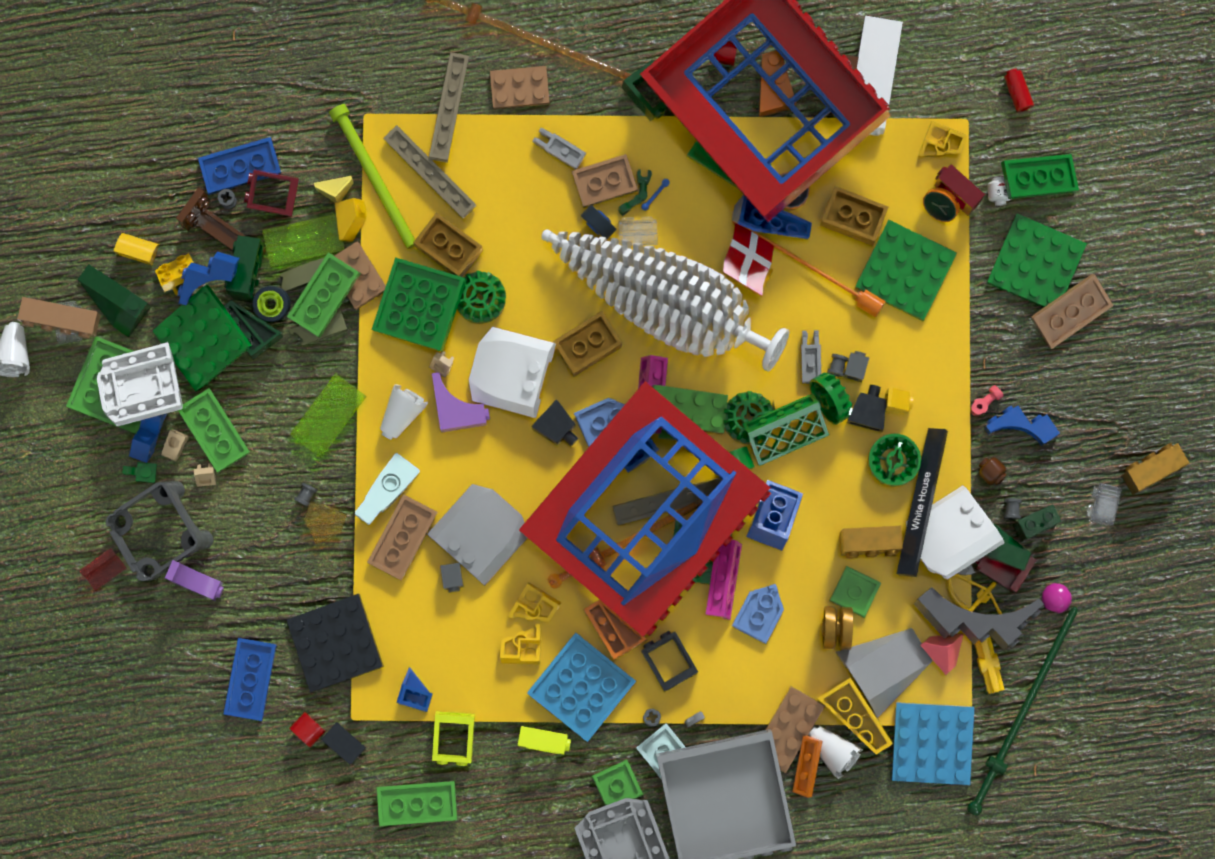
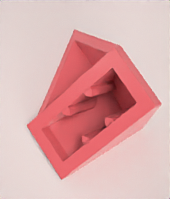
[920,634,963,675]

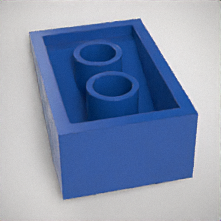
[746,480,803,551]

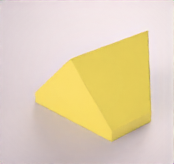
[314,176,354,203]

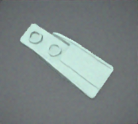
[355,453,420,525]

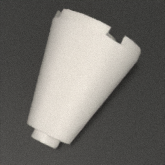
[0,322,30,377]
[380,384,428,440]
[808,727,863,779]

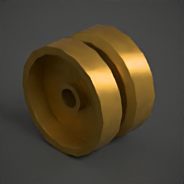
[822,606,853,650]

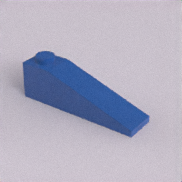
[732,194,812,239]

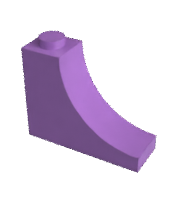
[432,372,490,432]
[165,560,224,601]

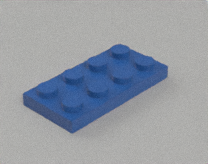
[198,137,282,195]
[224,638,277,721]

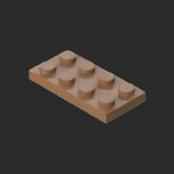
[1031,274,1113,349]
[367,494,438,581]
[765,686,825,773]

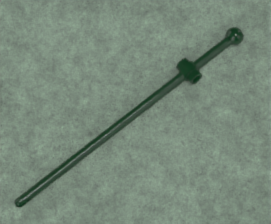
[967,607,1078,816]

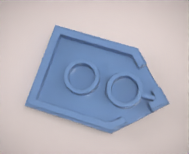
[574,398,625,447]
[732,584,784,644]

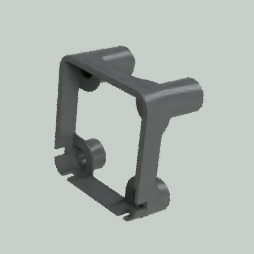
[106,481,213,581]

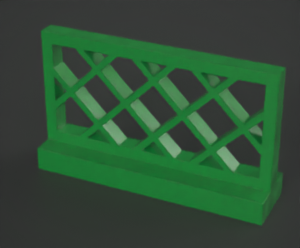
[742,393,829,466]

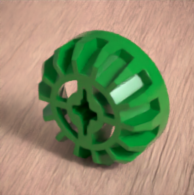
[457,271,506,324]
[809,373,853,425]
[723,391,774,444]
[868,434,921,487]

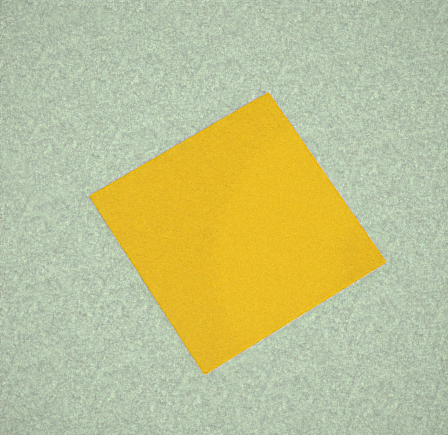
[351,114,972,726]

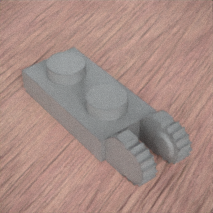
[532,128,586,170]
[801,330,821,384]

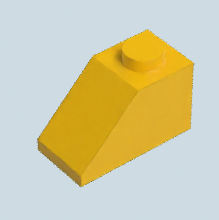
[335,198,366,242]
[885,387,913,414]

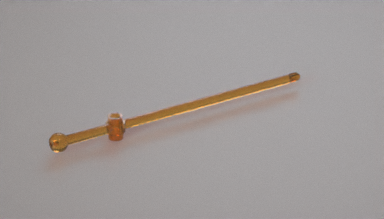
[425,0,632,79]
[547,493,711,589]

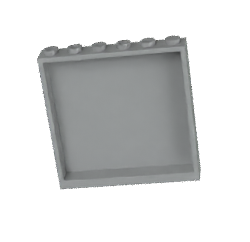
[656,729,796,859]

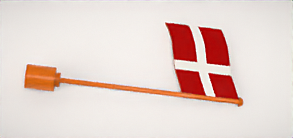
[723,221,886,318]

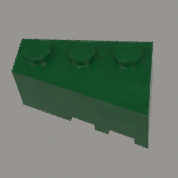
[224,235,264,303]
[224,300,283,360]

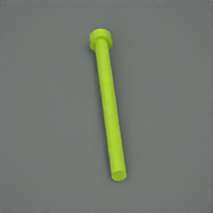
[329,104,415,249]

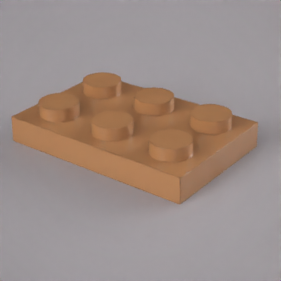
[490,66,550,109]
[572,154,638,208]
[335,241,386,310]

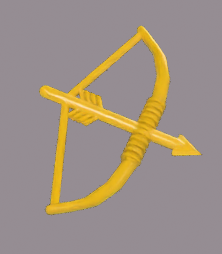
[947,574,1002,615]

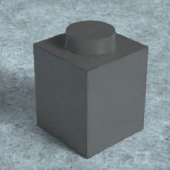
[844,351,869,382]
[440,563,464,593]

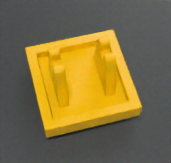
[155,253,194,296]

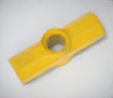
[974,636,1005,694]

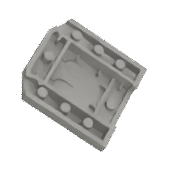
[427,484,527,586]
[574,798,669,859]

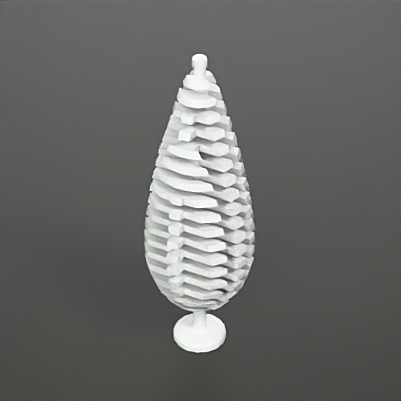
[541,229,790,372]

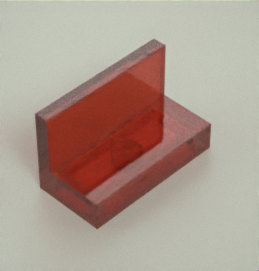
[79,548,127,591]

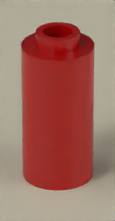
[1004,68,1035,113]

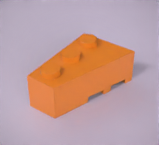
[759,50,796,117]
[584,600,647,660]

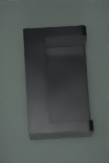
[321,722,367,766]

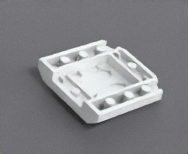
[469,327,556,418]
[97,342,183,426]
[906,486,1005,579]

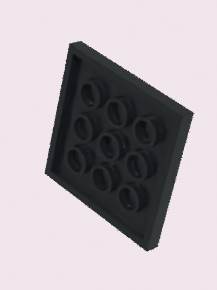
[287,594,384,693]

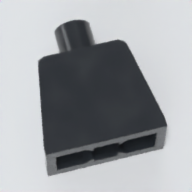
[847,384,886,433]
[531,400,579,447]

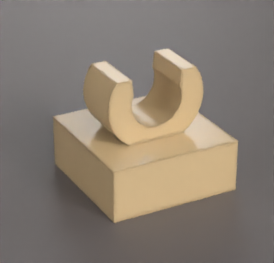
[429,351,454,377]
[194,463,216,487]

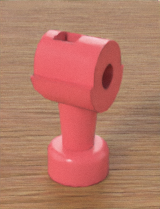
[970,385,1004,417]

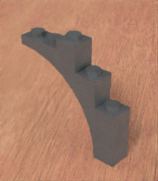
[914,587,1044,650]

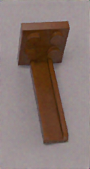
[176,187,266,256]

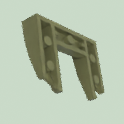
[279,258,348,346]

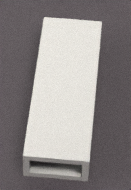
[857,16,903,136]

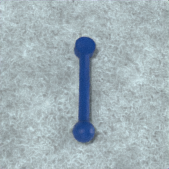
[641,179,670,211]

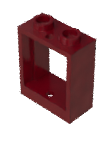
[934,164,985,216]
[244,169,299,216]

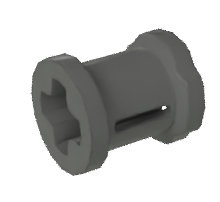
[218,189,237,209]
[827,354,849,377]
[294,482,317,507]
[1004,498,1022,520]
[643,709,661,727]

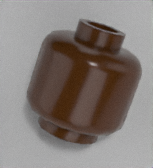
[978,457,1007,486]

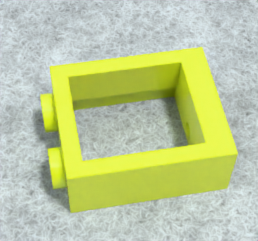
[432,711,475,766]
[518,726,571,755]

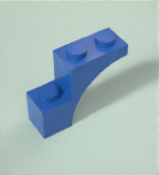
[178,251,240,305]
[984,405,1060,446]
[129,413,167,463]

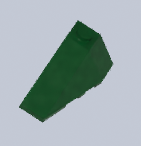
[77,264,151,338]
[984,521,1032,571]

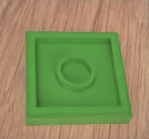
[830,566,881,618]
[592,760,643,806]

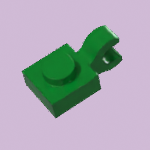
[122,462,157,484]

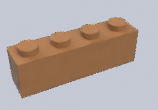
[17,297,101,339]

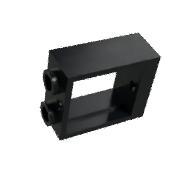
[641,631,698,692]

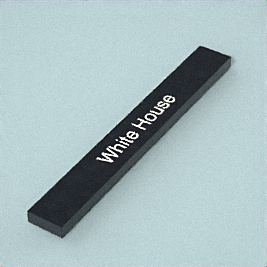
[896,428,948,577]

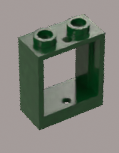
[622,59,668,121]
[1012,504,1062,542]

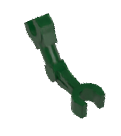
[618,169,652,216]

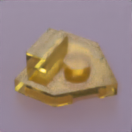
[304,501,348,544]

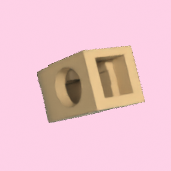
[161,430,190,462]

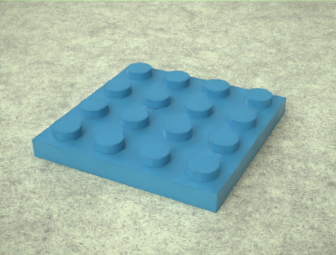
[527,632,636,742]
[892,702,974,785]

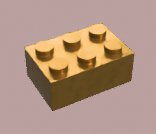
[820,186,889,246]
[413,212,483,277]
[553,311,622,377]
[1122,443,1189,495]
[840,526,903,559]

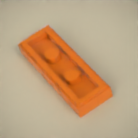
[792,735,823,798]

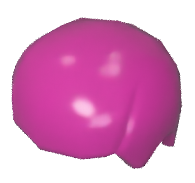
[1042,583,1072,613]

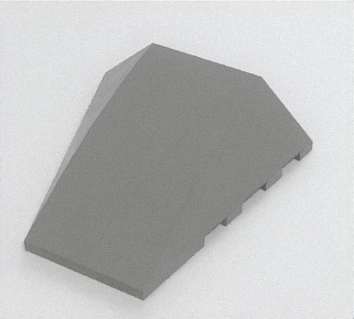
[836,628,932,718]

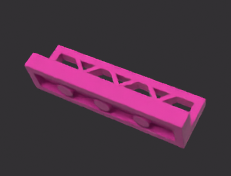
[638,355,668,434]
[706,540,742,620]

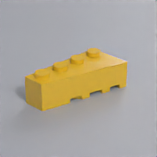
[818,678,893,754]

